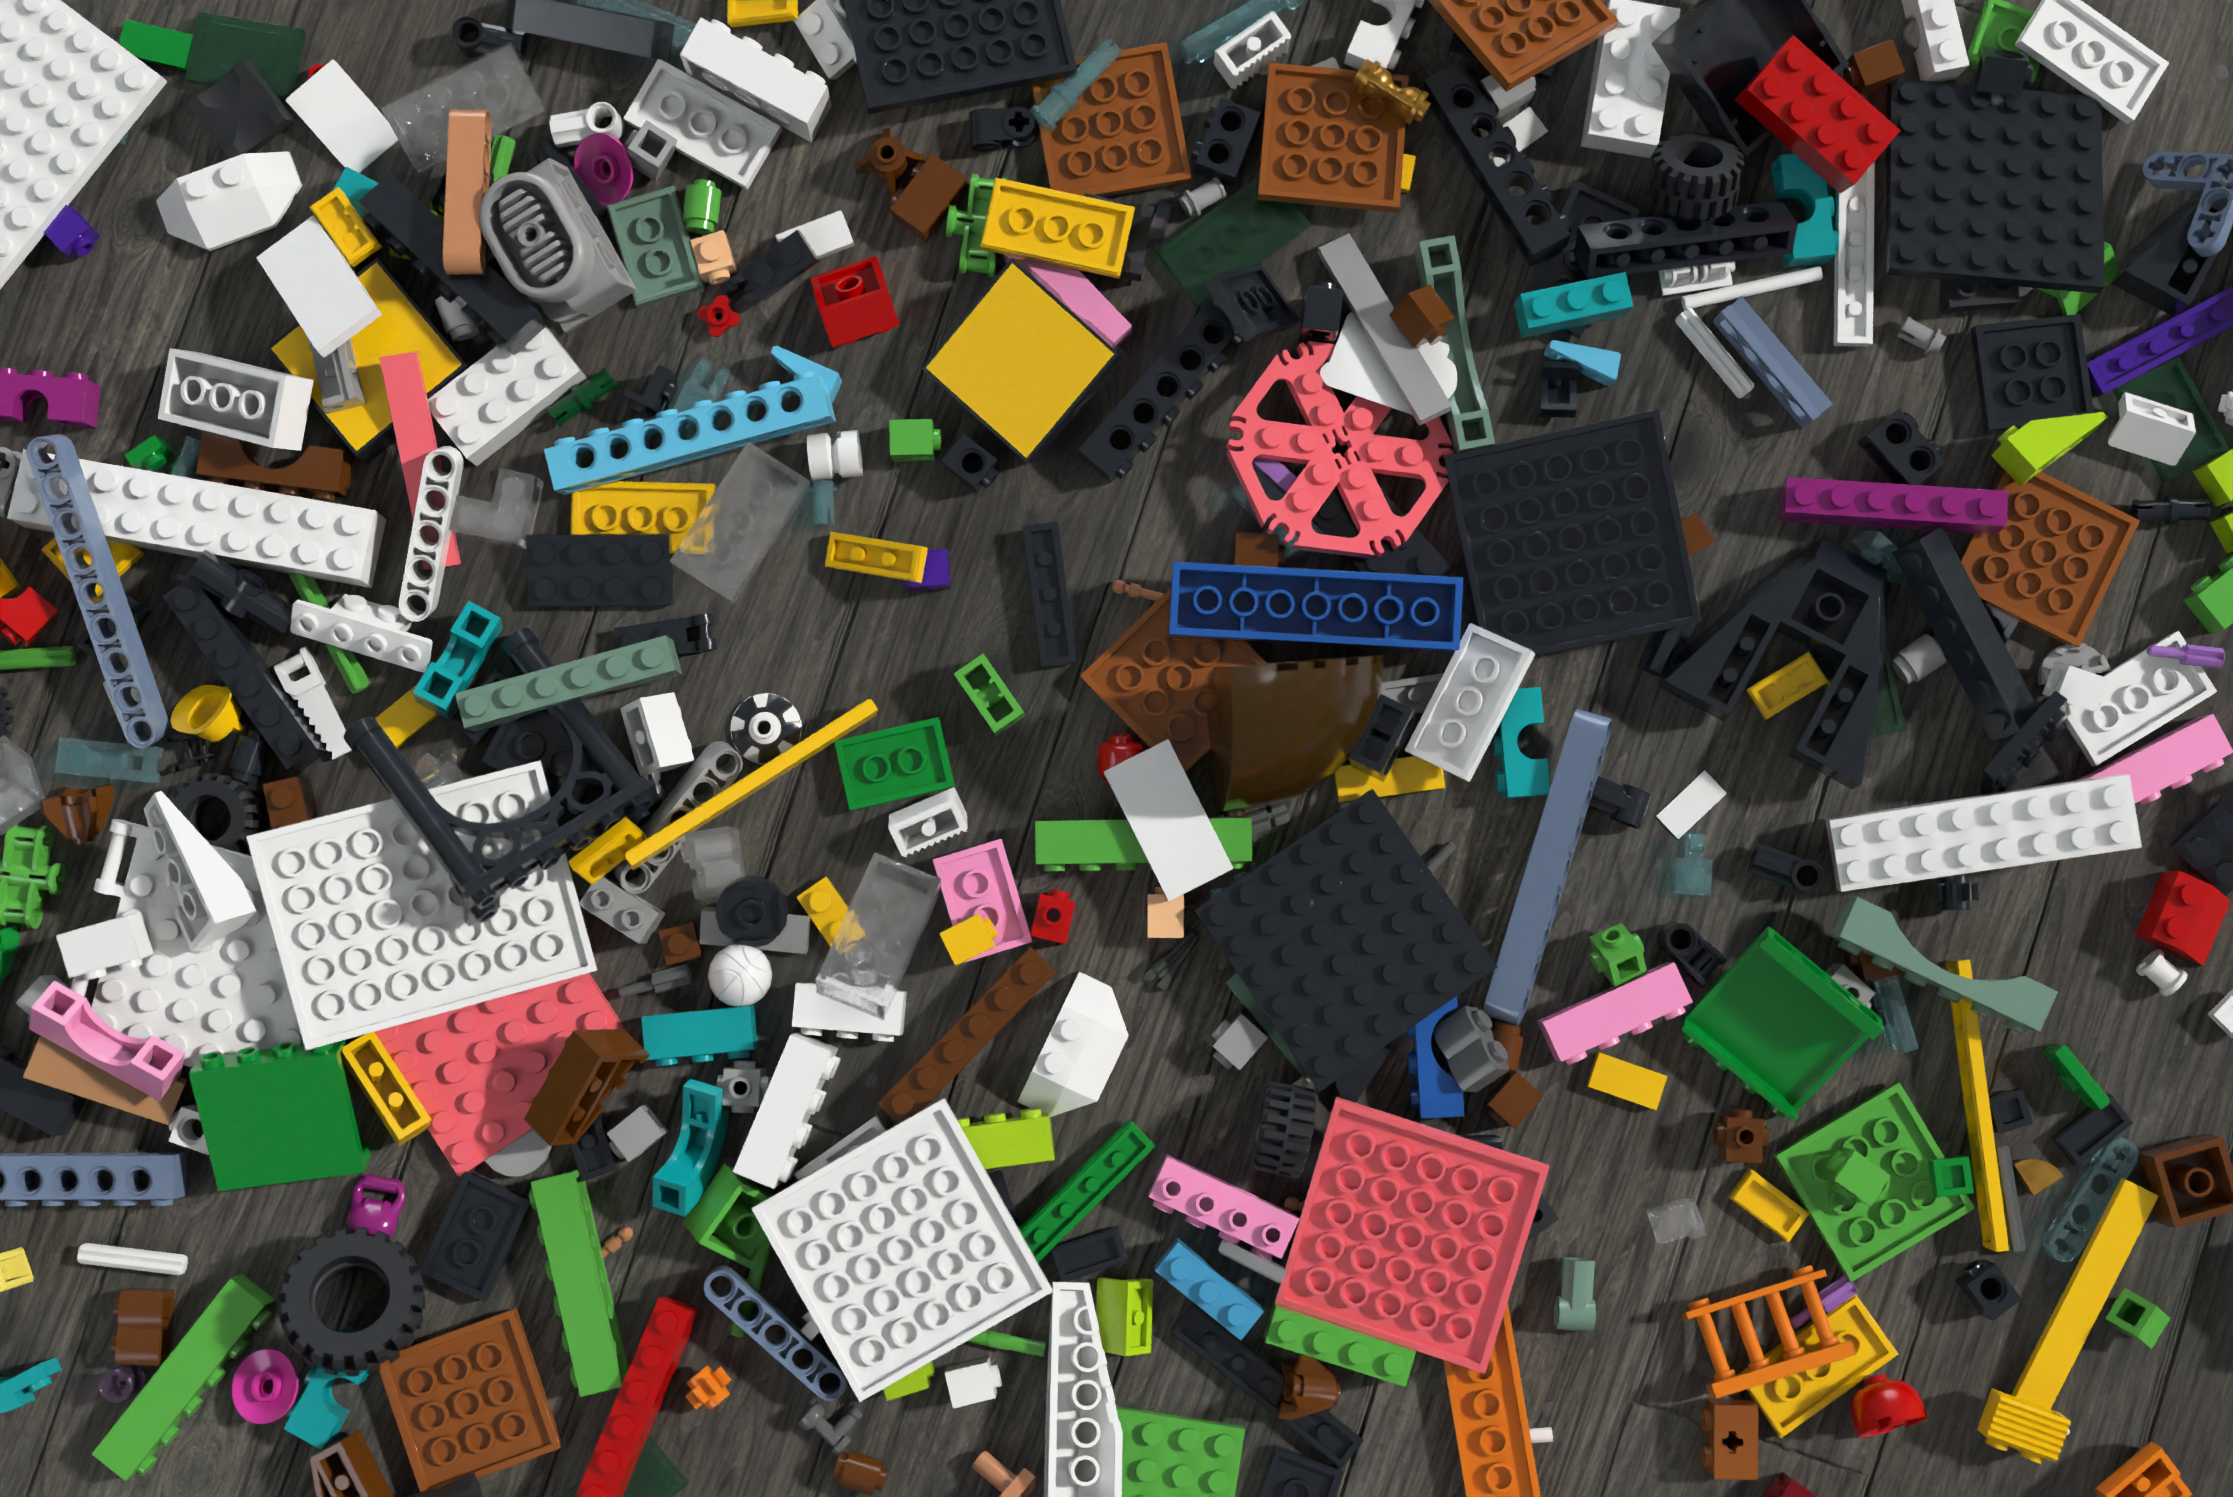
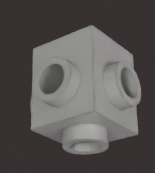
[717,1060,770,1113]

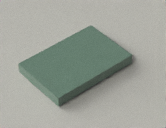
[606,186,705,308]

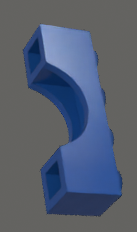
[1406,996,1464,1119]

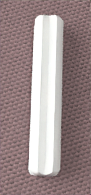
[1675,308,1754,398]
[77,1243,188,1275]

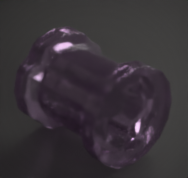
[99,1365,145,1403]

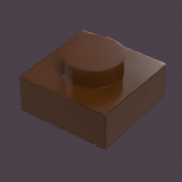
[658,922,704,966]

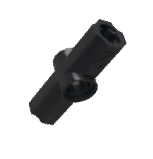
[186,549,293,637]

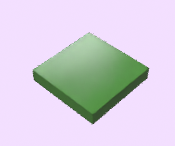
[1967,0,2040,87]

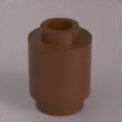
[1491,1021,1525,1076]
[832,1450,888,1497]

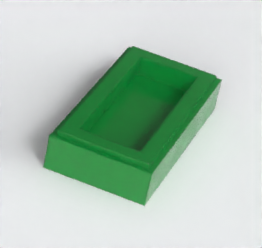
[119,19,197,72]

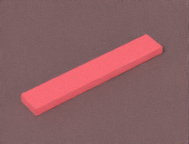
[379,351,461,570]

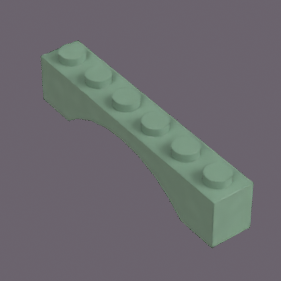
[1415,235,1495,454]
[455,635,682,731]
[1830,897,2058,1034]

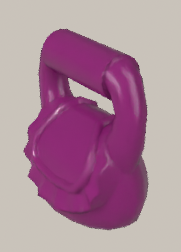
[347,1174,406,1237]

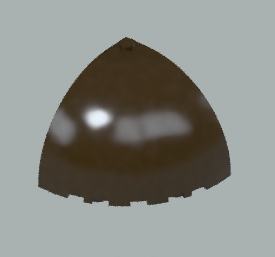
[1207,655,1383,817]

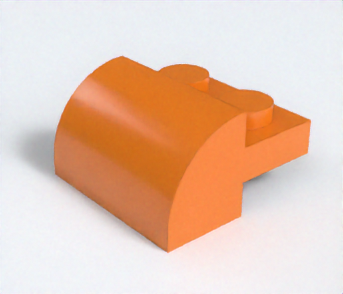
[2094,1442,2193,1497]

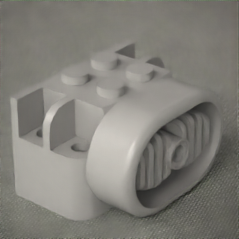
[479,158,637,333]

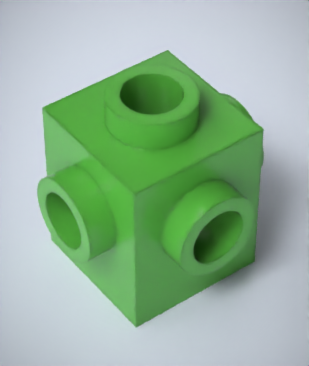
[1589,923,1647,988]

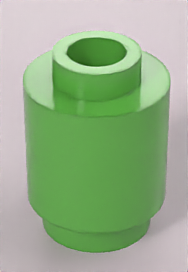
[683,179,722,235]

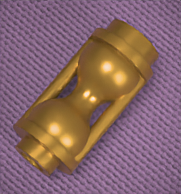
[1352,59,1431,125]

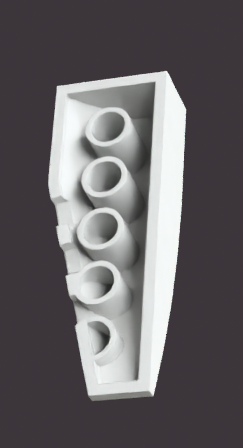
[1044,1282,1123,1497]

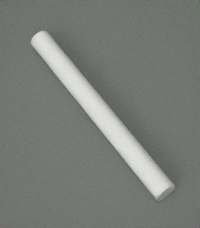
[1681,266,1823,310]

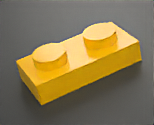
[796,877,868,956]

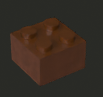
[2136,1134,2233,1228]

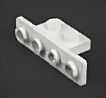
[794,0,857,80]
[290,594,432,673]

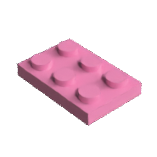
[933,839,1033,963]

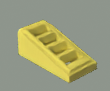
[0,1247,34,1293]

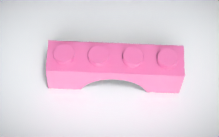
[29,981,185,1101]

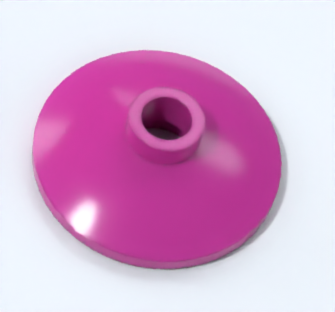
[574,133,633,205]
[232,1349,299,1424]

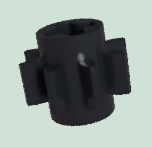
[1932,874,1979,910]

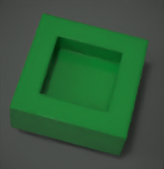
[124,435,174,471]
[1928,1155,1974,1197]

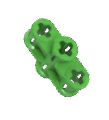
[946,173,1008,278]
[0,822,67,929]

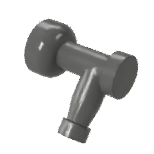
[797,1401,864,1456]

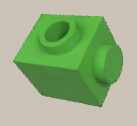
[1825,1147,1891,1206]
[2105,1288,2171,1349]

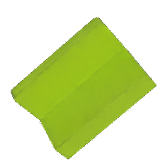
[1096,1277,1153,1356]

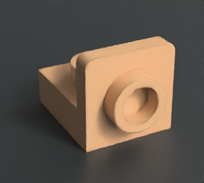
[690,230,738,285]

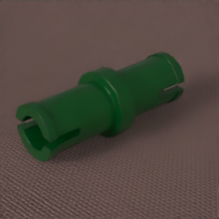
[546,367,618,427]

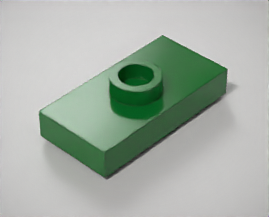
[2042,1043,2110,1110]

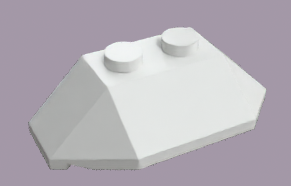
[156,152,302,251]
[1017,972,1129,1117]

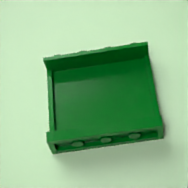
[1681,926,1884,1122]
[189,1040,371,1192]

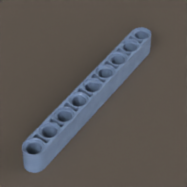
[27,434,170,748]
[1483,709,1613,1026]

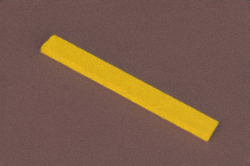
[625,699,878,870]
[1945,959,2009,1252]
[2010,1177,2159,1452]

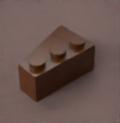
[524,1029,650,1146]
[310,1430,394,1497]

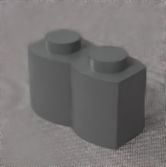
[1433,1006,1509,1093]

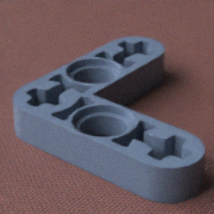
[2142,151,2233,257]

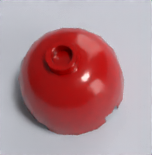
[1850,1374,1928,1438]

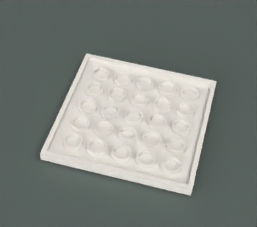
[751,1098,1053,1402]

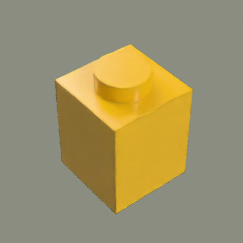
[939,914,999,966]

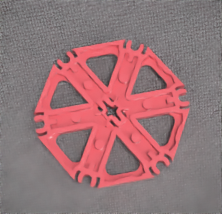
[1226,341,1453,559]

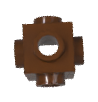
[1713,1109,1769,1163]

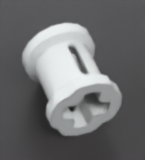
[2136,949,2188,997]

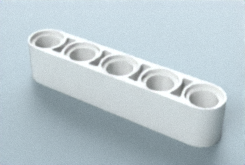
[399,446,463,622]

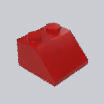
[810,256,900,347]
[2135,871,2231,966]

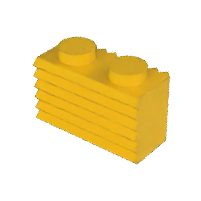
[1977,1389,2071,1464]

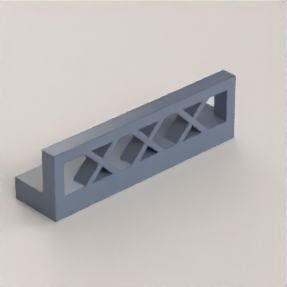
[1712,296,1833,429]

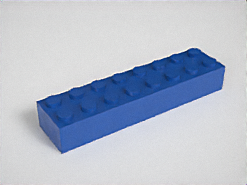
[1168,562,1463,652]

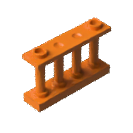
[1680,1265,1856,1399]

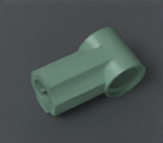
[1554,1257,1596,1332]

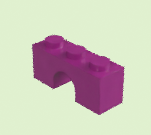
[0,367,101,428]

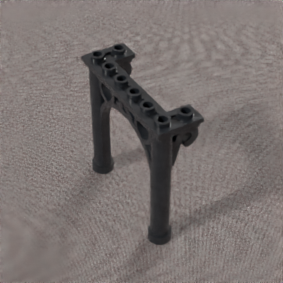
[343,628,656,927]

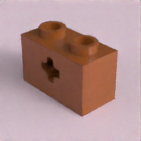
[1700,1398,1758,1480]

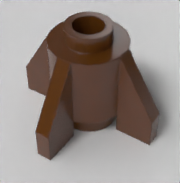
[855,128,926,199]
[39,784,115,844]
[1277,1355,1341,1420]

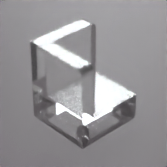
[1646,1197,1707,1245]

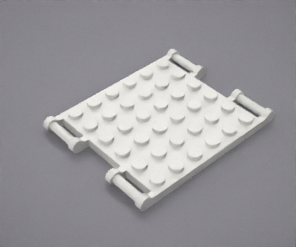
[71,819,304,1067]

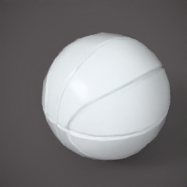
[708,944,772,1007]

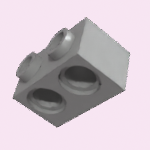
[579,875,666,944]

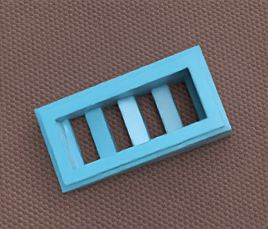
[1544,340,1621,386]
[771,346,842,403]

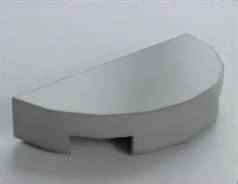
[2038,643,2111,686]
[485,1129,552,1176]
[1218,1239,1287,1283]

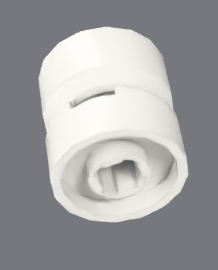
[807,430,863,481]

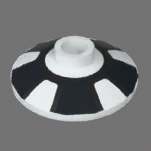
[730,693,802,764]

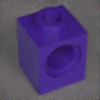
[44,204,101,260]

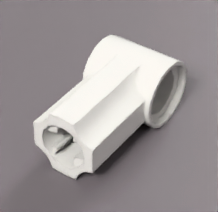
[549,102,625,148]

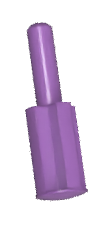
[2147,644,2225,669]
[1789,1274,1858,1329]

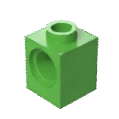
[889,419,941,462]

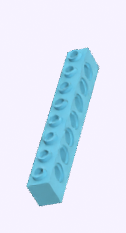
[544,372,836,495]

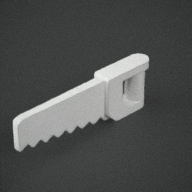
[274,646,352,760]

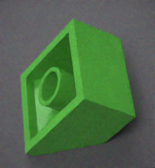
[683,1163,774,1270]

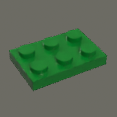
[834,717,955,811]

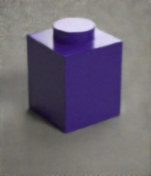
[899,549,951,592]

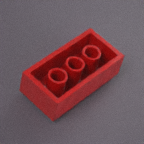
[1735,35,1901,194]

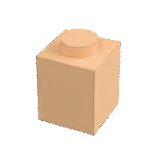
[1147,887,1184,938]

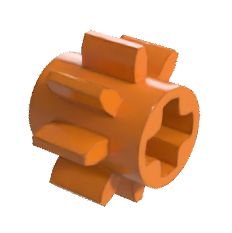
[685,1365,731,1411]

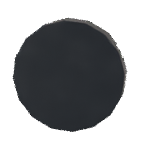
[715,875,789,948]

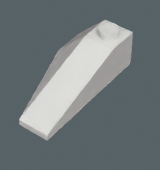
[144,791,256,952]

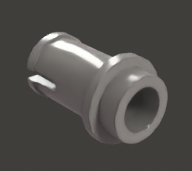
[1179,177,1227,217]
[1896,316,1946,355]

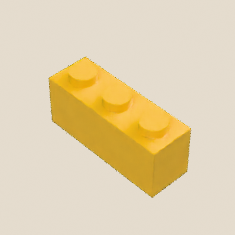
[340,1032,432,1147]

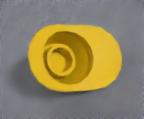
[170,685,244,742]

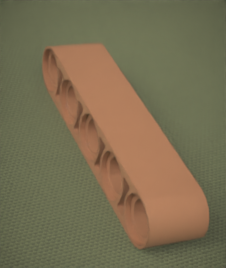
[443,110,491,275]

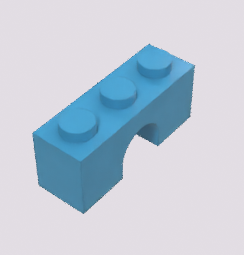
[1154,1238,1264,1340]

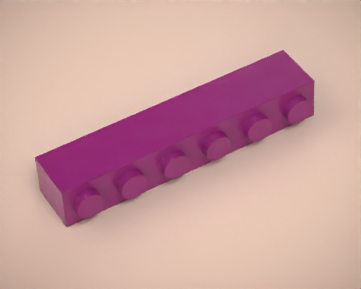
[1779,477,2008,535]

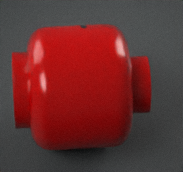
[1097,734,1144,786]

